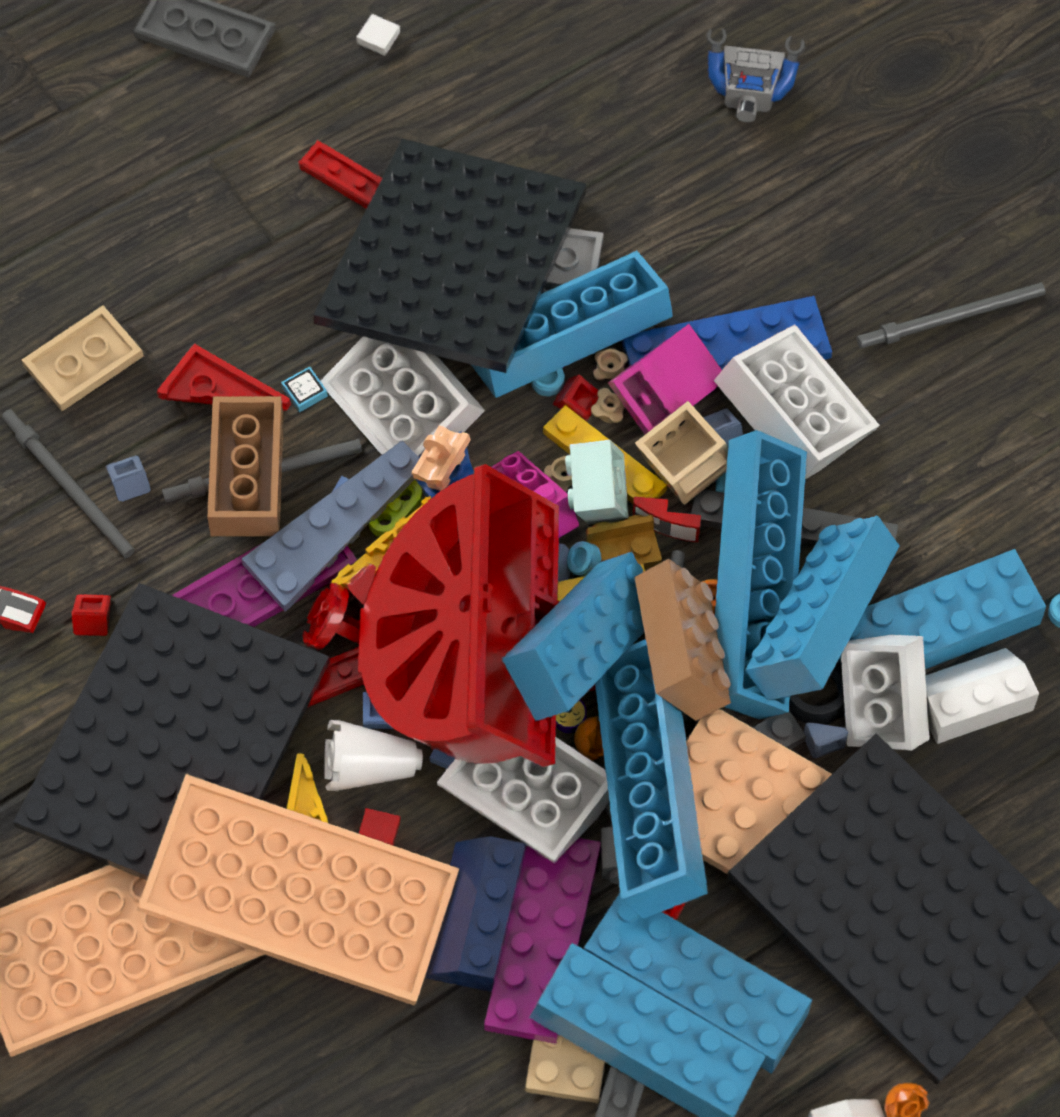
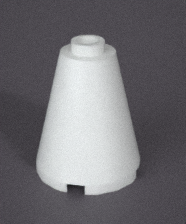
[324,720,423,791]

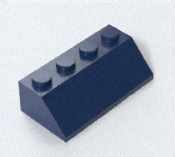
[424,836,526,992]

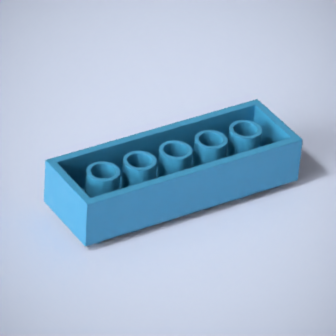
[471,251,673,398]
[745,516,900,700]
[838,549,1046,670]
[502,552,644,721]
[584,893,812,1073]
[529,943,766,1117]

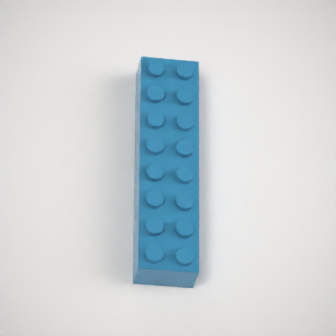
[715,430,807,720]
[595,639,708,919]

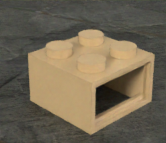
[635,401,728,505]

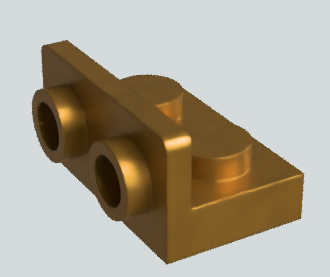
[586,515,662,569]

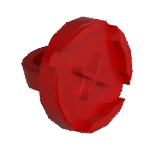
[303,582,360,651]

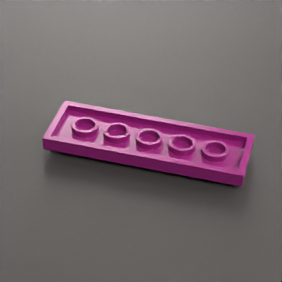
[172,542,357,627]
[484,838,601,1044]

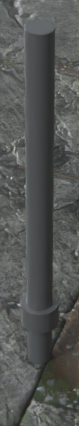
[857,283,1045,349]
[1,409,135,558]
[162,439,362,503]

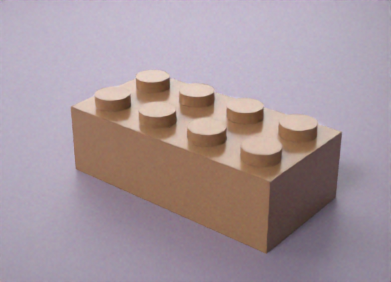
[207,396,284,536]
[635,559,731,720]

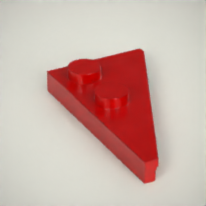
[157,344,291,411]

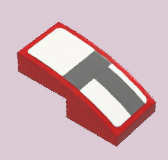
[633,496,701,542]
[0,586,47,633]

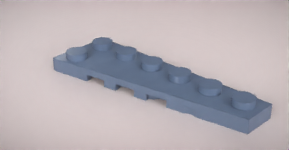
[242,440,419,611]

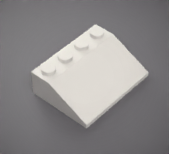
[714,325,880,479]
[320,337,485,457]
[437,738,609,863]

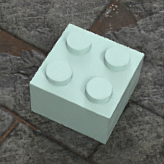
[565,440,629,525]

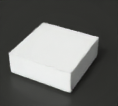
[357,14,400,55]

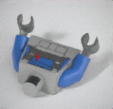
[706,28,805,122]

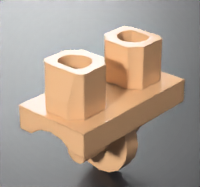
[411,425,471,491]

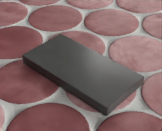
[134,0,276,78]

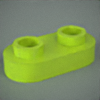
[368,480,422,537]

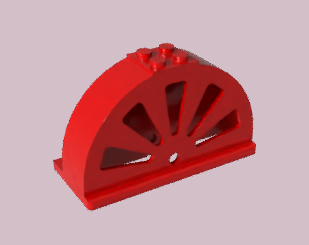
[358,464,596,767]

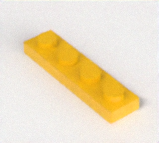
[543,405,667,504]

